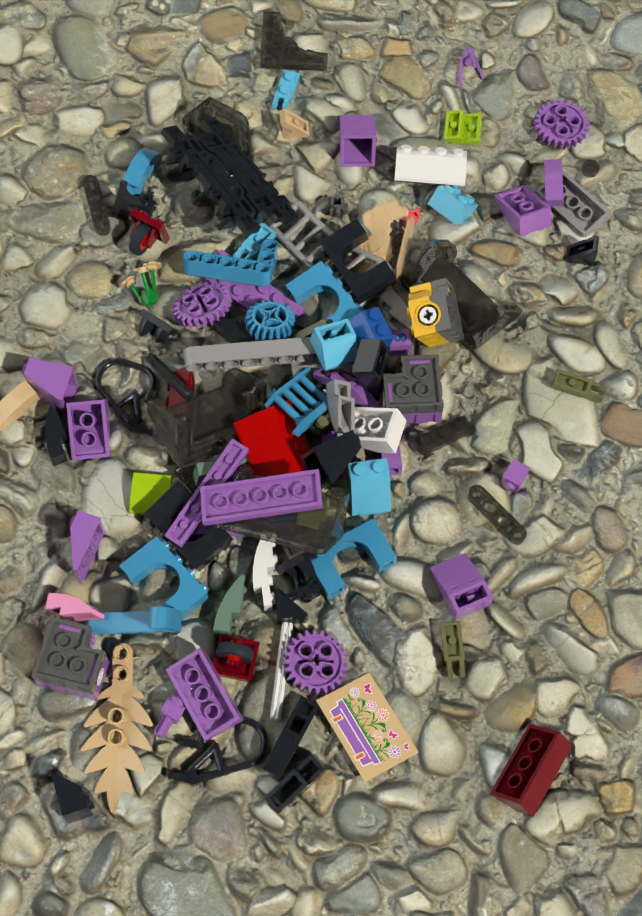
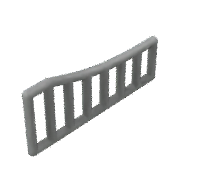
[268,201,395,307]

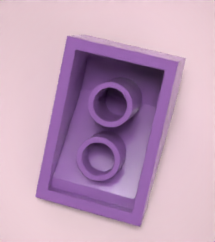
[494,185,552,236]
[66,399,111,460]
[69,510,105,584]

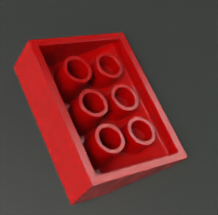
[233,401,311,478]

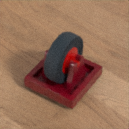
[129,208,170,256]
[213,634,260,683]

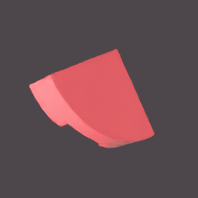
[404,209,420,227]

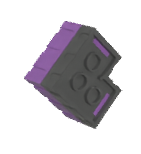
[381,354,444,424]
[31,617,109,701]

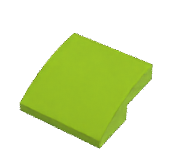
[444,110,482,145]
[129,472,172,515]

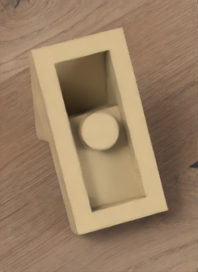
[279,108,310,139]

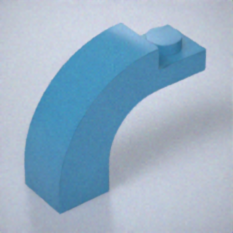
[124,148,163,197]

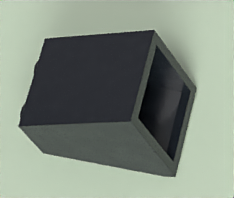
[300,430,362,490]

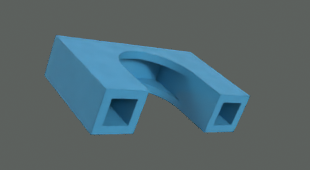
[285,261,364,322]
[306,519,397,600]
[119,536,208,621]

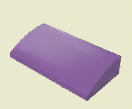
[165,648,244,741]

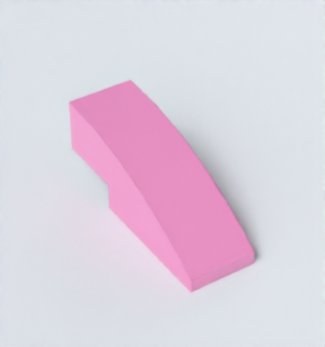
[45,593,104,621]

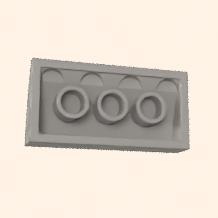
[535,170,611,237]

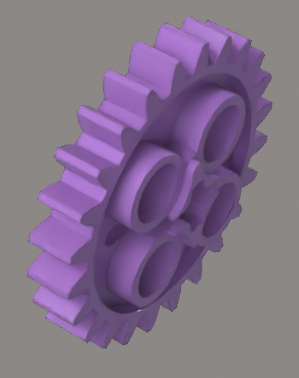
[533,99,590,149]
[172,282,232,328]
[282,629,349,696]

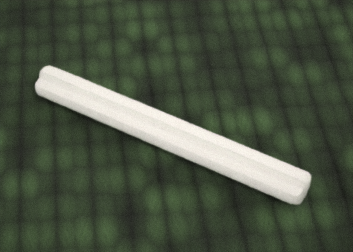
[270,622,293,721]

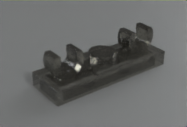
[414,415,474,456]

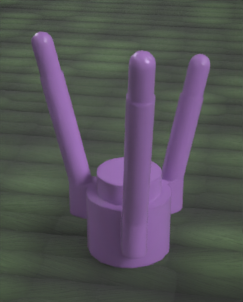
[458,48,485,88]

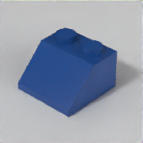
[349,307,394,348]

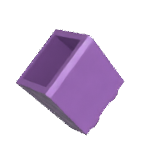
[339,115,376,167]
[22,357,78,417]

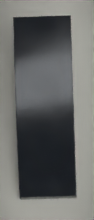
[45,403,69,466]
[264,754,329,814]

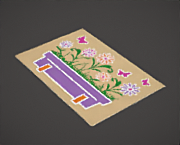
[316,673,419,782]

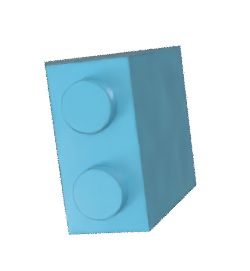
[347,458,391,517]

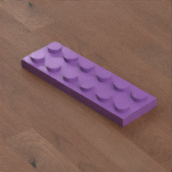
[198,249,305,322]
[200,469,323,526]

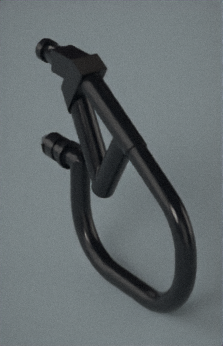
[95,358,166,436]
[168,716,268,787]

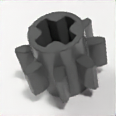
[326,195,348,218]

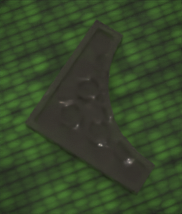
[260,11,328,71]

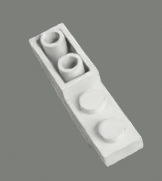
[253,529,278,612]

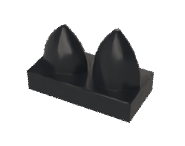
[139,309,178,343]

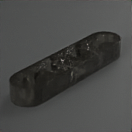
[83,175,111,236]
[468,485,527,545]

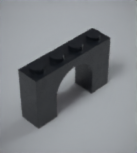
[320,219,397,304]
[144,481,234,572]

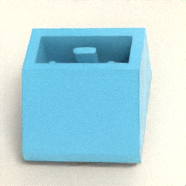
[427,185,478,224]
[310,319,358,371]

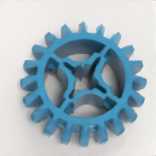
[245,299,295,341]

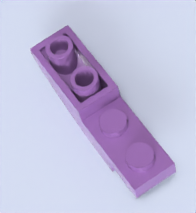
[312,368,380,408]

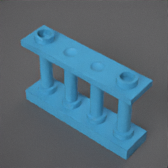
[264,367,329,437]

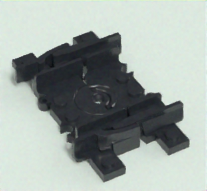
[161,117,299,236]

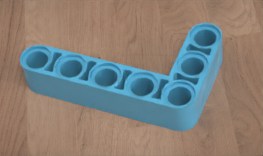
[183,239,278,286]
[86,606,181,635]

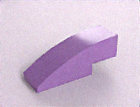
[544,159,564,206]

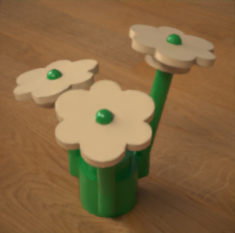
[120,261,161,307]

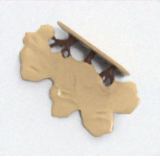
[346,199,414,299]

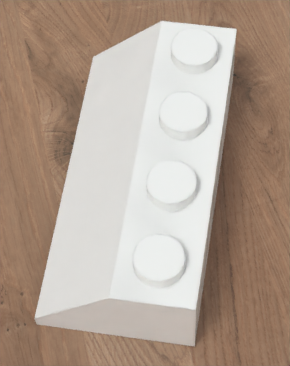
[394,144,467,186]

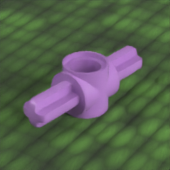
[154,691,186,738]

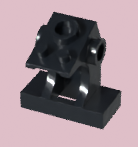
[111,180,156,218]
[276,550,320,603]

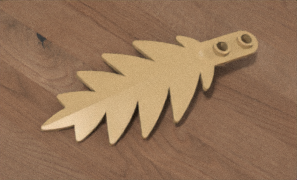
[81,643,153,813]

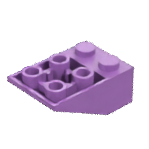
[429,553,493,620]

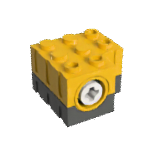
[407,278,464,348]

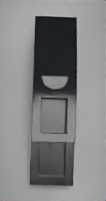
[213,317,261,343]
[262,695,319,779]

